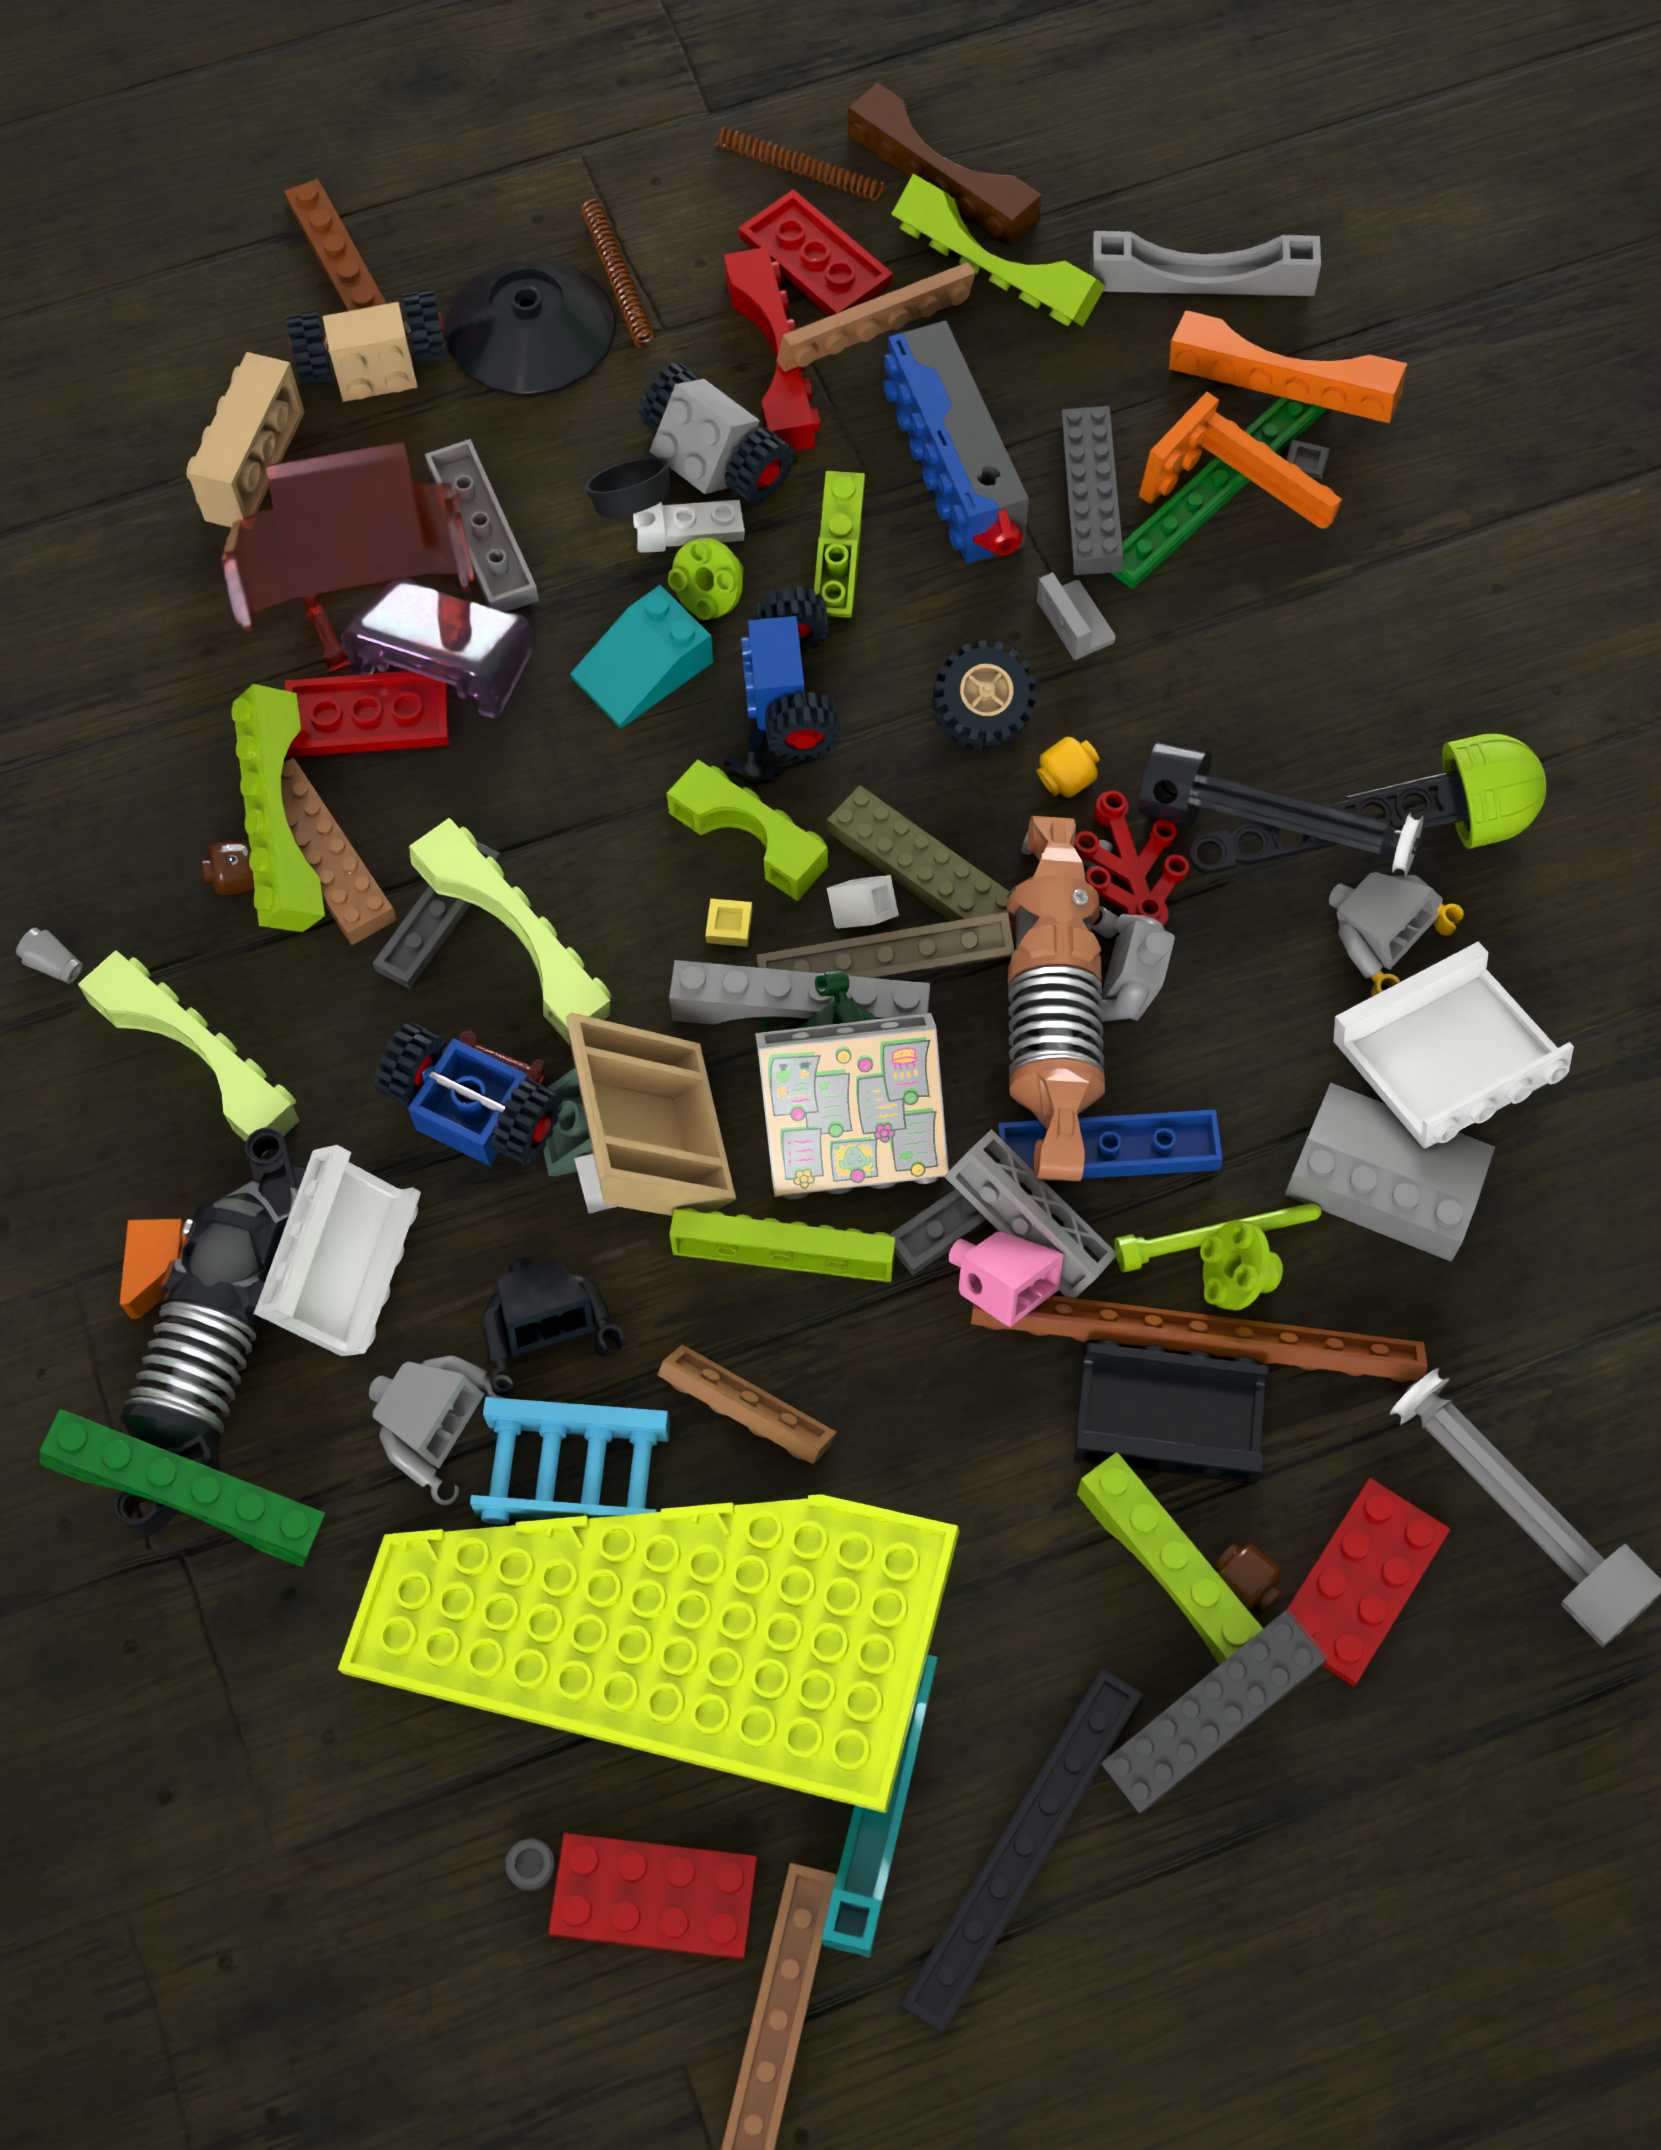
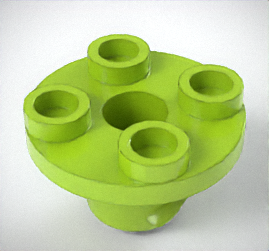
[668,538,744,620]
[1200,1220,1283,1311]

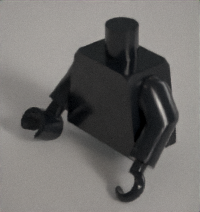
[482,1257,624,1394]

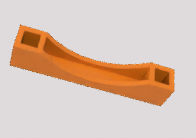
[1169,311,1407,423]

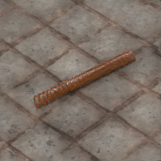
[714,126,884,202]
[581,198,654,348]

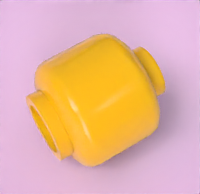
[1037,737,1100,798]

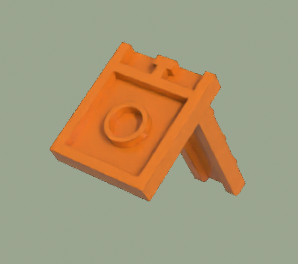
[1139,392,1342,529]

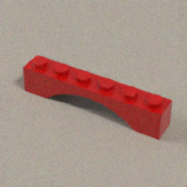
[724,247,821,451]

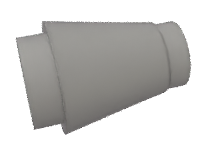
[16,928,83,984]

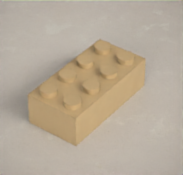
[187,352,304,532]

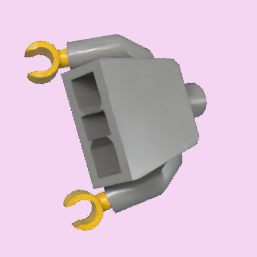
[1329,872,1464,997]

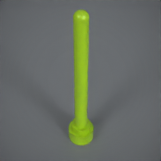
[1114,1203,1321,1273]

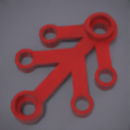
[1074,790,1189,926]

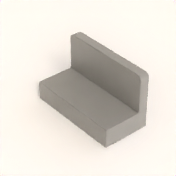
[1037,573,1116,660]

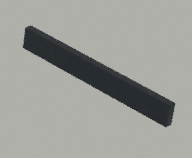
[900,1668,1143,2034]

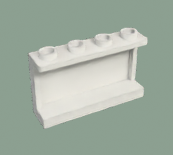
[254,1145,421,1356]

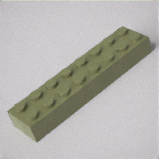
[827,785,1010,921]

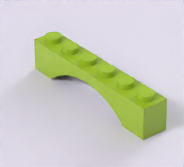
[891,174,1106,326]
[231,684,325,932]
[1077,1452,1263,1665]

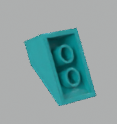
[570,585,714,729]

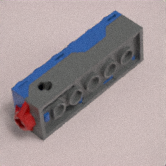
[883,321,1029,564]

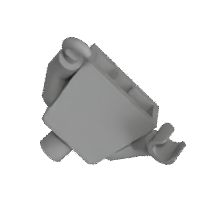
[1090,906,1175,1022]
[369,1355,513,1505]

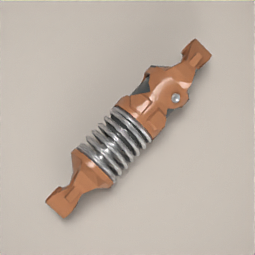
[1007,816,1105,1181]

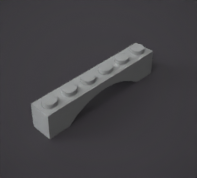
[1090,231,1321,296]
[669,960,930,1024]

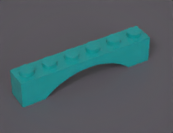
[821,1655,937,1958]

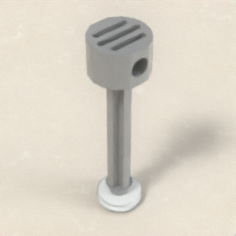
[1390,1368,1661,1648]

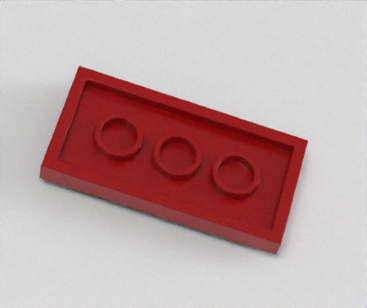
[738,189,893,316]
[285,668,450,758]
[1286,1478,1451,1686]
[548,1833,757,1960]

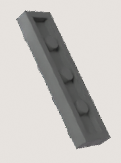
[372,841,502,989]

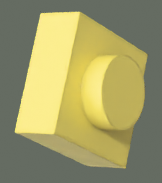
[705,899,753,947]

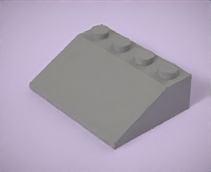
[1285,1083,1495,1262]

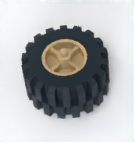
[931,640,1037,752]

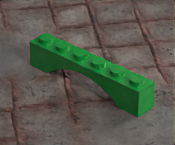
[39,1409,325,1567]

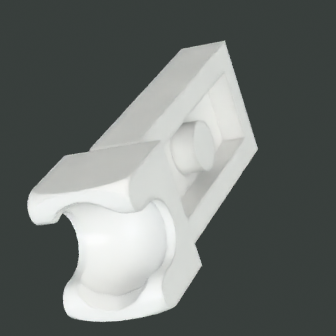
[633,500,745,553]

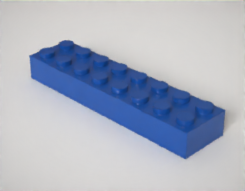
[997,1110,1223,1183]

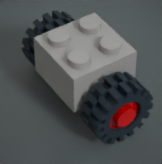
[638,363,795,505]

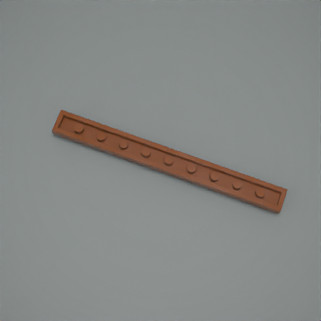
[971,1295,1428,1382]

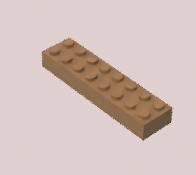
[281,758,397,945]

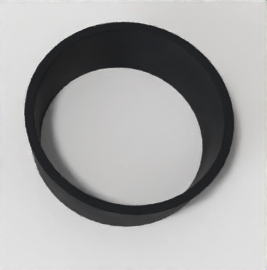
[585,457,671,517]

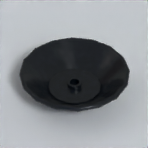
[445,258,616,396]

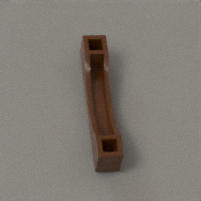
[848,83,1041,246]

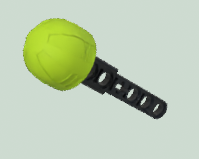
[1190,734,1546,874]

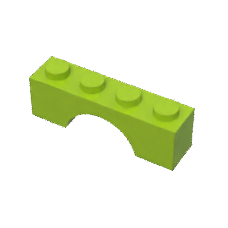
[667,759,828,902]

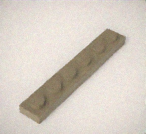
[756,912,1015,979]

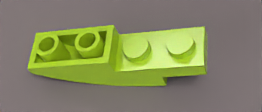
[814,471,865,618]

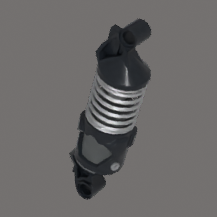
[115,1127,306,1536]

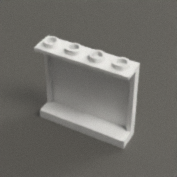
[1333,942,1574,1149]

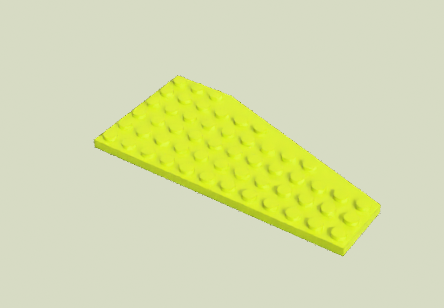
[338,1494,959,1813]

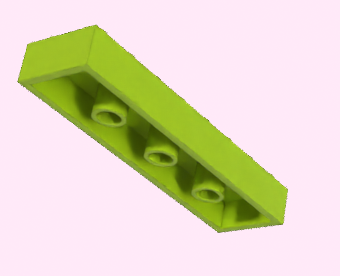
[669,1208,895,1283]

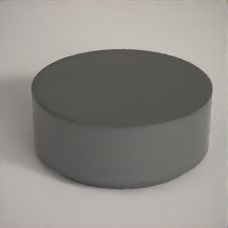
[505,1839,556,1891]

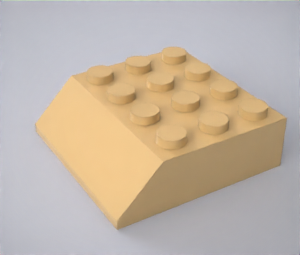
[566,1013,736,1216]

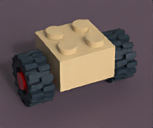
[286,289,448,402]

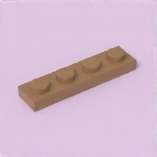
[657,1345,837,1465]

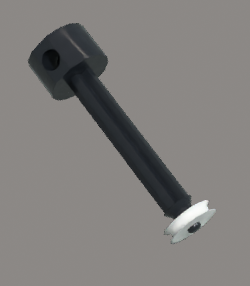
[1139,738,1424,876]

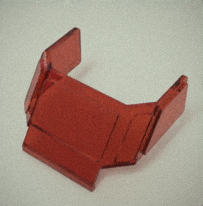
[222,441,475,632]

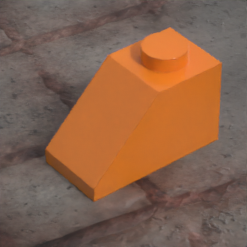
[120,1219,186,1319]

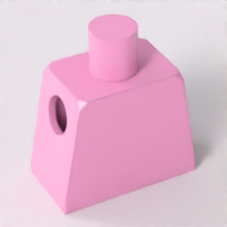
[949,1232,1064,1327]

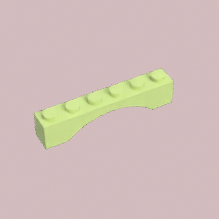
[409,818,611,1045]
[78,950,300,1157]

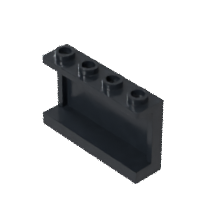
[1073,1340,1269,1485]

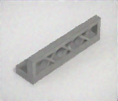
[944,1129,1117,1298]

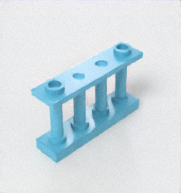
[470,1397,671,1525]

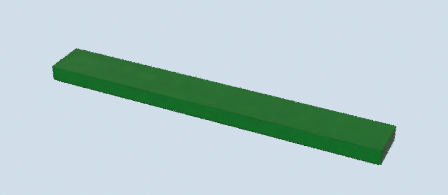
[1111,397,1328,590]

